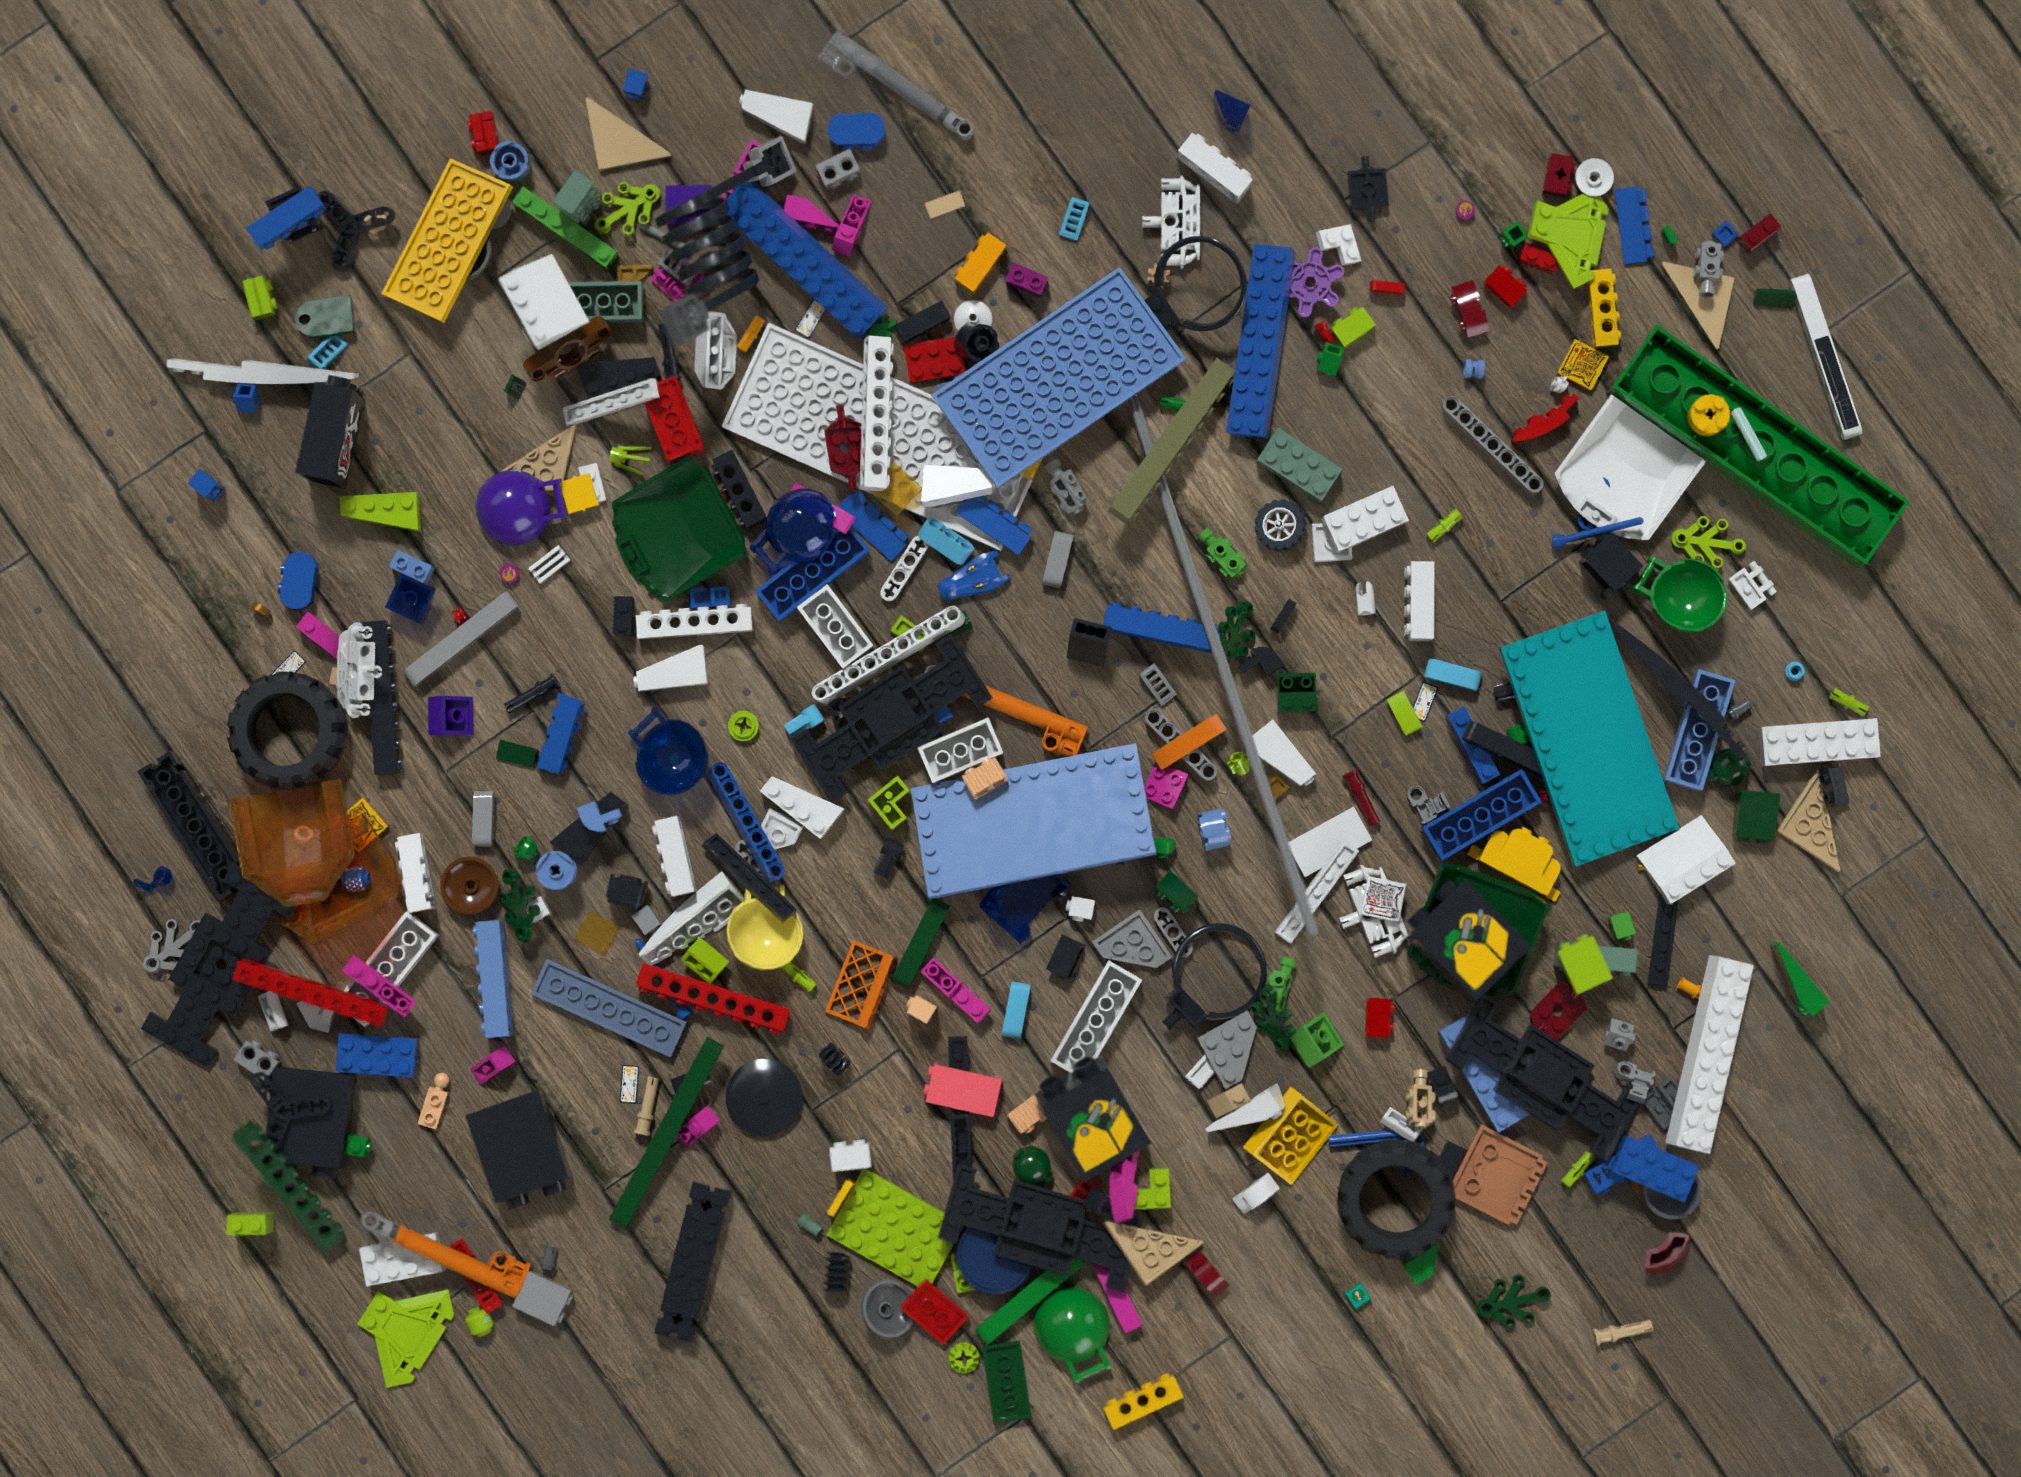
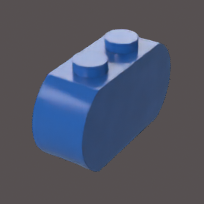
[828,113,885,151]
[278,552,319,610]

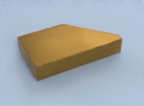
[617,265,653,281]
[1261,773,1290,810]

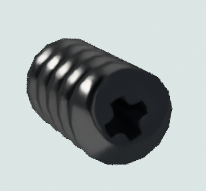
[823,1251,850,1293]

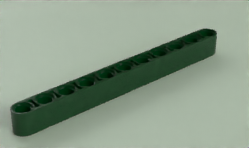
[609,1037,724,1229]

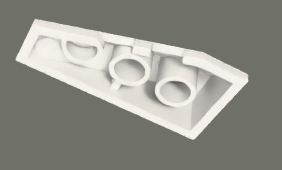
[1206,1083,1285,1132]

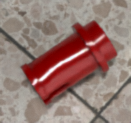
[1314,320,1336,343]

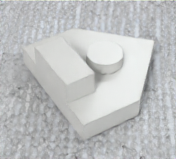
[761,809,804,850]
[297,1002,335,1033]

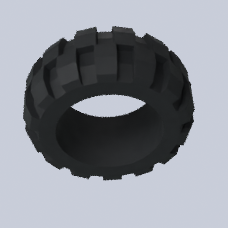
[227,671,348,789]
[1337,1139,1456,1260]

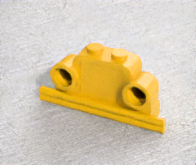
[1467,827,1561,902]

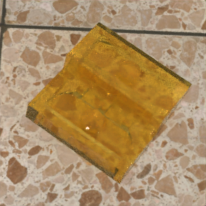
[869,462,922,516]

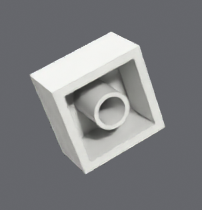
[830,1139,872,1172]

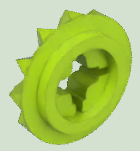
[728,711,759,741]
[949,1342,979,1374]

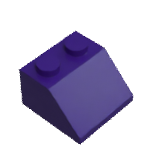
[428,696,473,736]

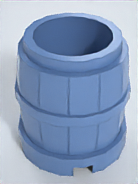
[536,851,577,890]

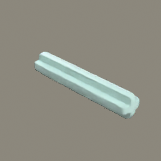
[1731,407,1767,461]

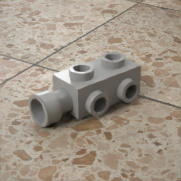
[1694,241,1724,298]
[1044,459,1089,515]

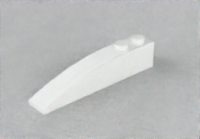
[639,872,744,965]

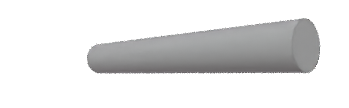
[639,221,686,249]

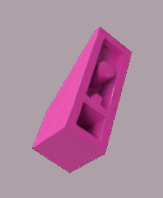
[296,612,339,659]

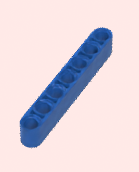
[708,762,785,883]

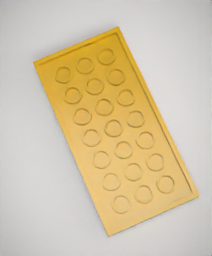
[381,158,513,323]

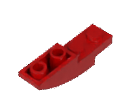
[1511,393,1579,444]

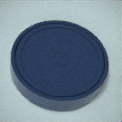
[955,1227,1032,1294]

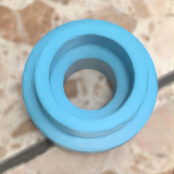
[1785,662,1805,681]

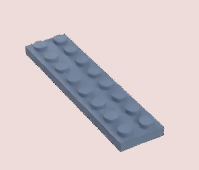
[531,959,687,1057]

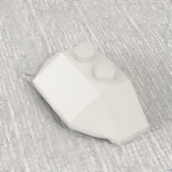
[694,311,737,390]

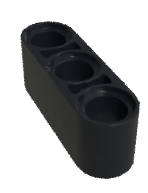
[894,301,952,344]

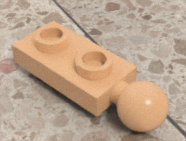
[418,1073,450,1129]

